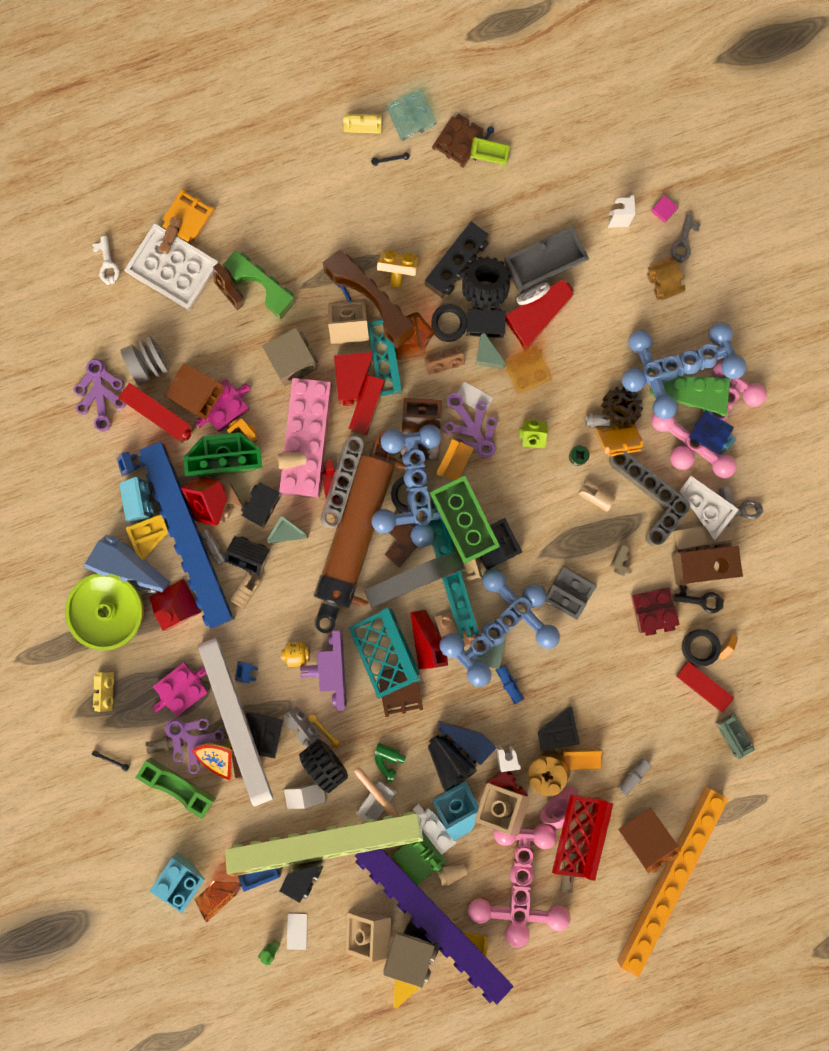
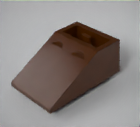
[400,398,442,460]

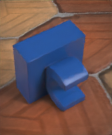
[116,452,141,476]
[235,661,258,684]

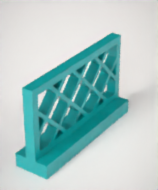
[348,607,422,698]

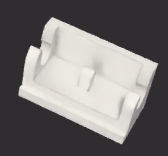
[608,195,635,228]
[495,745,521,772]
[356,779,397,820]

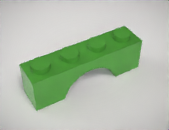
[222,251,295,319]
[135,758,216,819]

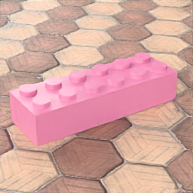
[279,378,332,498]

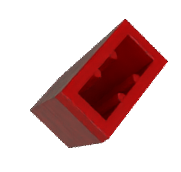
[334,352,373,406]

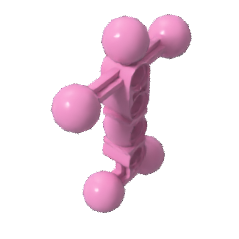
[651,360,767,478]
[467,824,571,948]

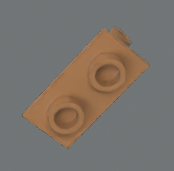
[424,347,465,375]

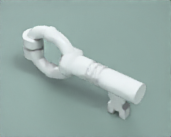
[92,236,120,285]

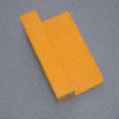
[436,438,473,481]
[561,748,603,770]

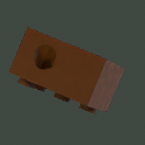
[672,542,743,585]

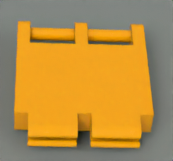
[162,189,215,244]
[596,424,643,456]

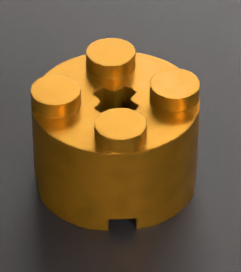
[647,256,686,300]
[528,751,570,796]

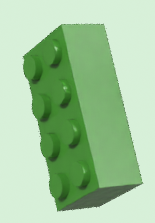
[430,476,500,564]

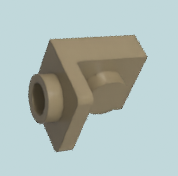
[610,545,632,576]

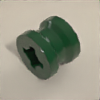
[569,445,590,466]

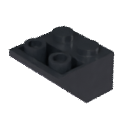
[480,518,522,570]
[279,860,324,903]

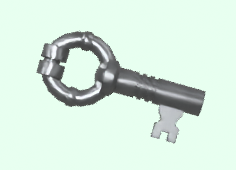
[671,215,701,263]
[727,500,764,527]

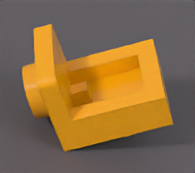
[227,418,259,443]

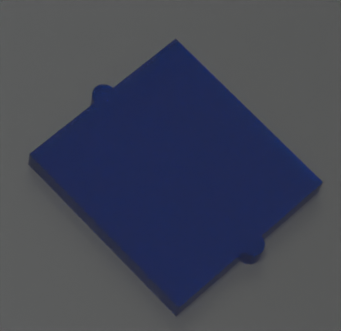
[688,410,734,455]

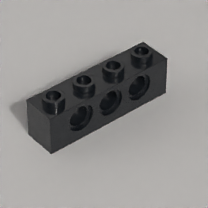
[425,221,489,299]

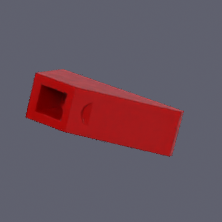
[410,610,448,670]

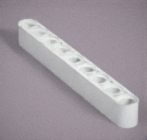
[198,637,273,807]

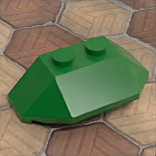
[183,433,263,476]

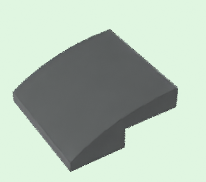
[545,566,597,620]

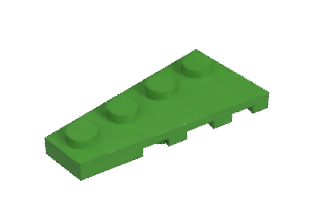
[650,375,730,417]

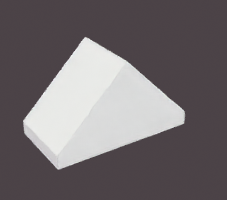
[284,783,326,809]

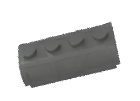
[504,226,589,292]

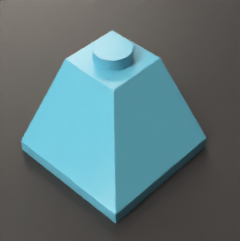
[432,781,479,841]

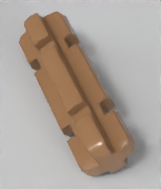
[158,217,182,254]

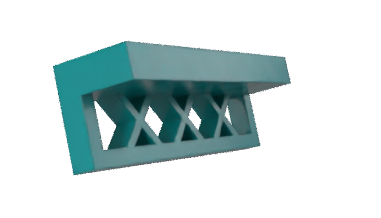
[367,320,402,397]

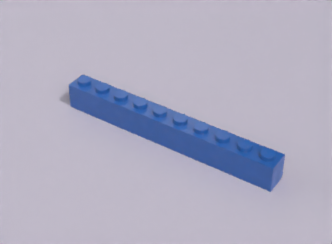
[139,442,235,629]

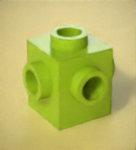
[519,420,548,448]

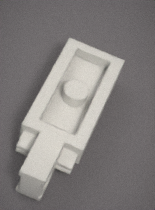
[412,803,457,855]

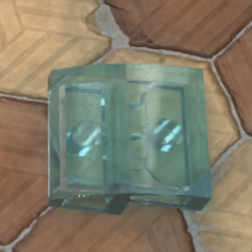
[386,90,437,141]

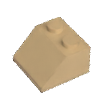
[328,301,369,344]
[475,783,530,836]
[346,912,391,962]

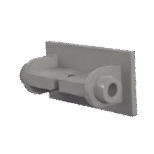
[284,706,321,747]

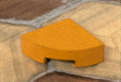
[719,634,738,660]

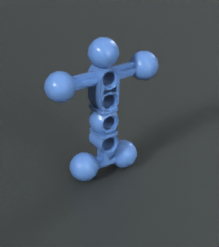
[622,322,747,420]
[371,424,442,548]
[440,568,560,687]

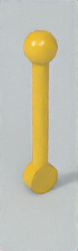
[309,714,339,746]

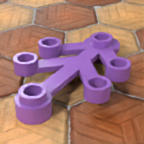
[74,359,127,432]
[444,393,497,458]
[165,718,224,774]

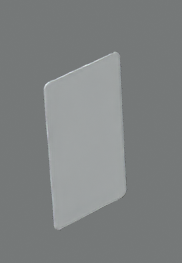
[458,382,493,413]
[287,913,307,950]

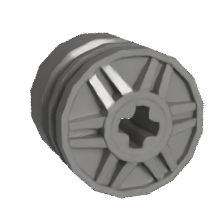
[120,336,169,386]

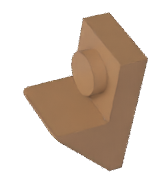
[220,482,243,522]

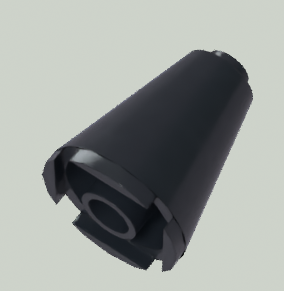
[427,735,477,792]

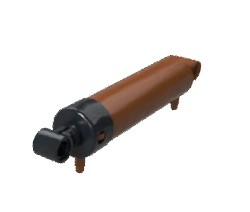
[314,430,407,633]

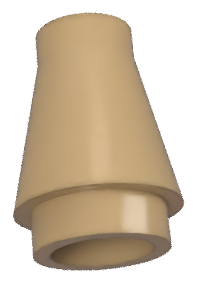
[277,451,306,470]
[437,864,467,887]

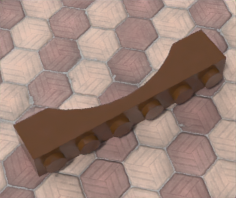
[323,250,414,348]

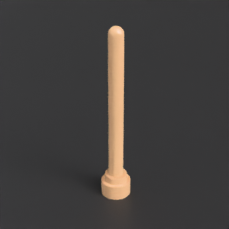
[354,767,401,818]

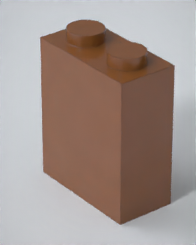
[164,363,225,420]
[618,807,681,874]

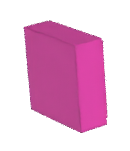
[651,196,679,223]

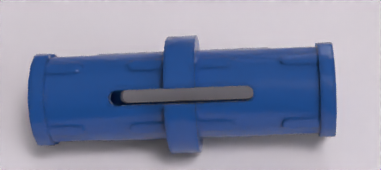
[495,664,525,704]

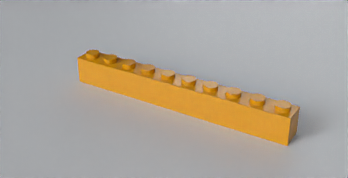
[617,786,729,977]

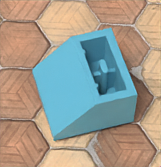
[119,477,155,523]
[150,853,205,913]

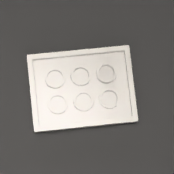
[124,223,219,311]

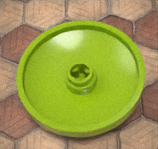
[65,573,144,651]

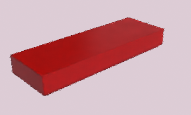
[348,375,386,435]
[676,661,734,713]

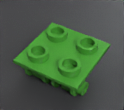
[392,831,447,885]

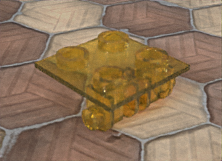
[504,345,553,395]

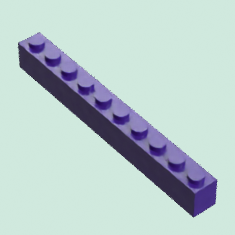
[355,849,514,1005]

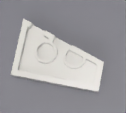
[680,476,739,541]

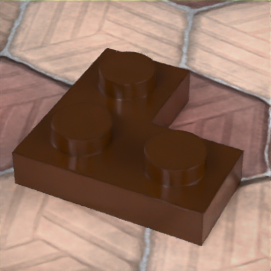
[213,263,244,310]
[385,524,418,567]

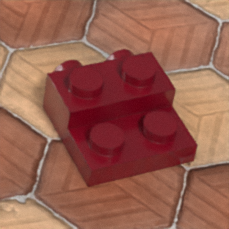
[631,587,680,636]

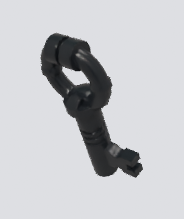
[673,585,724,614]

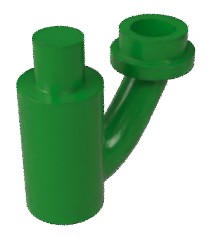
[374,743,406,783]

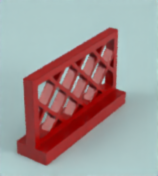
[552,794,614,881]

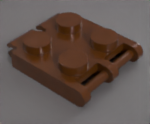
[432,113,484,168]
[379,667,423,717]

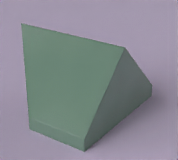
[267,516,308,544]

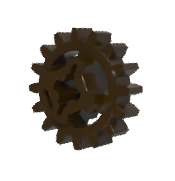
[601,387,643,428]

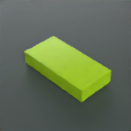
[470,137,510,165]

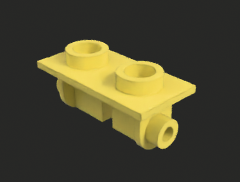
[343,113,382,133]
[93,672,114,712]

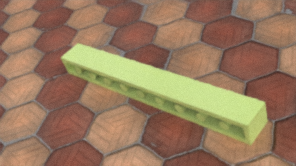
[225,812,424,876]

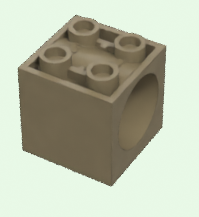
[262,328,318,387]
[383,931,437,988]

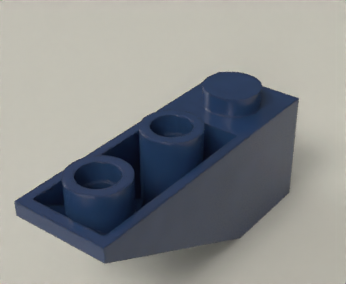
[438,721,496,765]

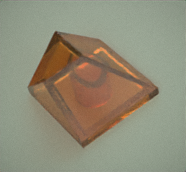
[394,312,435,360]
[194,881,242,922]

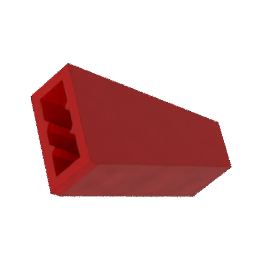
[505,279,574,351]
[118,383,193,443]

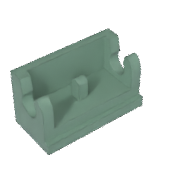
[715,713,755,759]

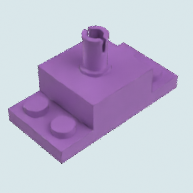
[300,630,347,711]

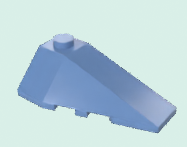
[84,535,170,592]

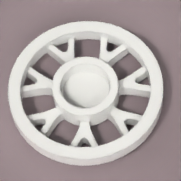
[516,282,550,305]

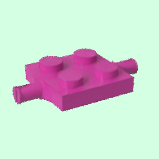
[195,379,251,432]
[152,662,208,717]

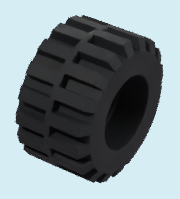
[462,256,511,309]
[299,739,348,793]

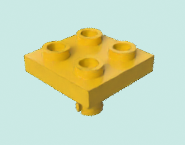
[377,250,419,287]

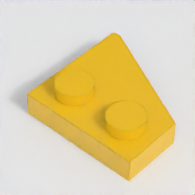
[125,514,168,560]

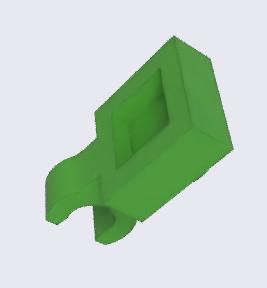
[258,939,280,966]

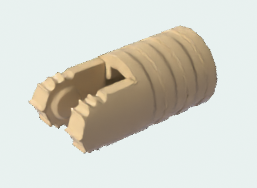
[578,481,616,512]
[230,571,262,609]

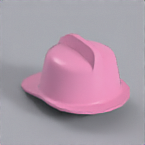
[540,787,579,830]

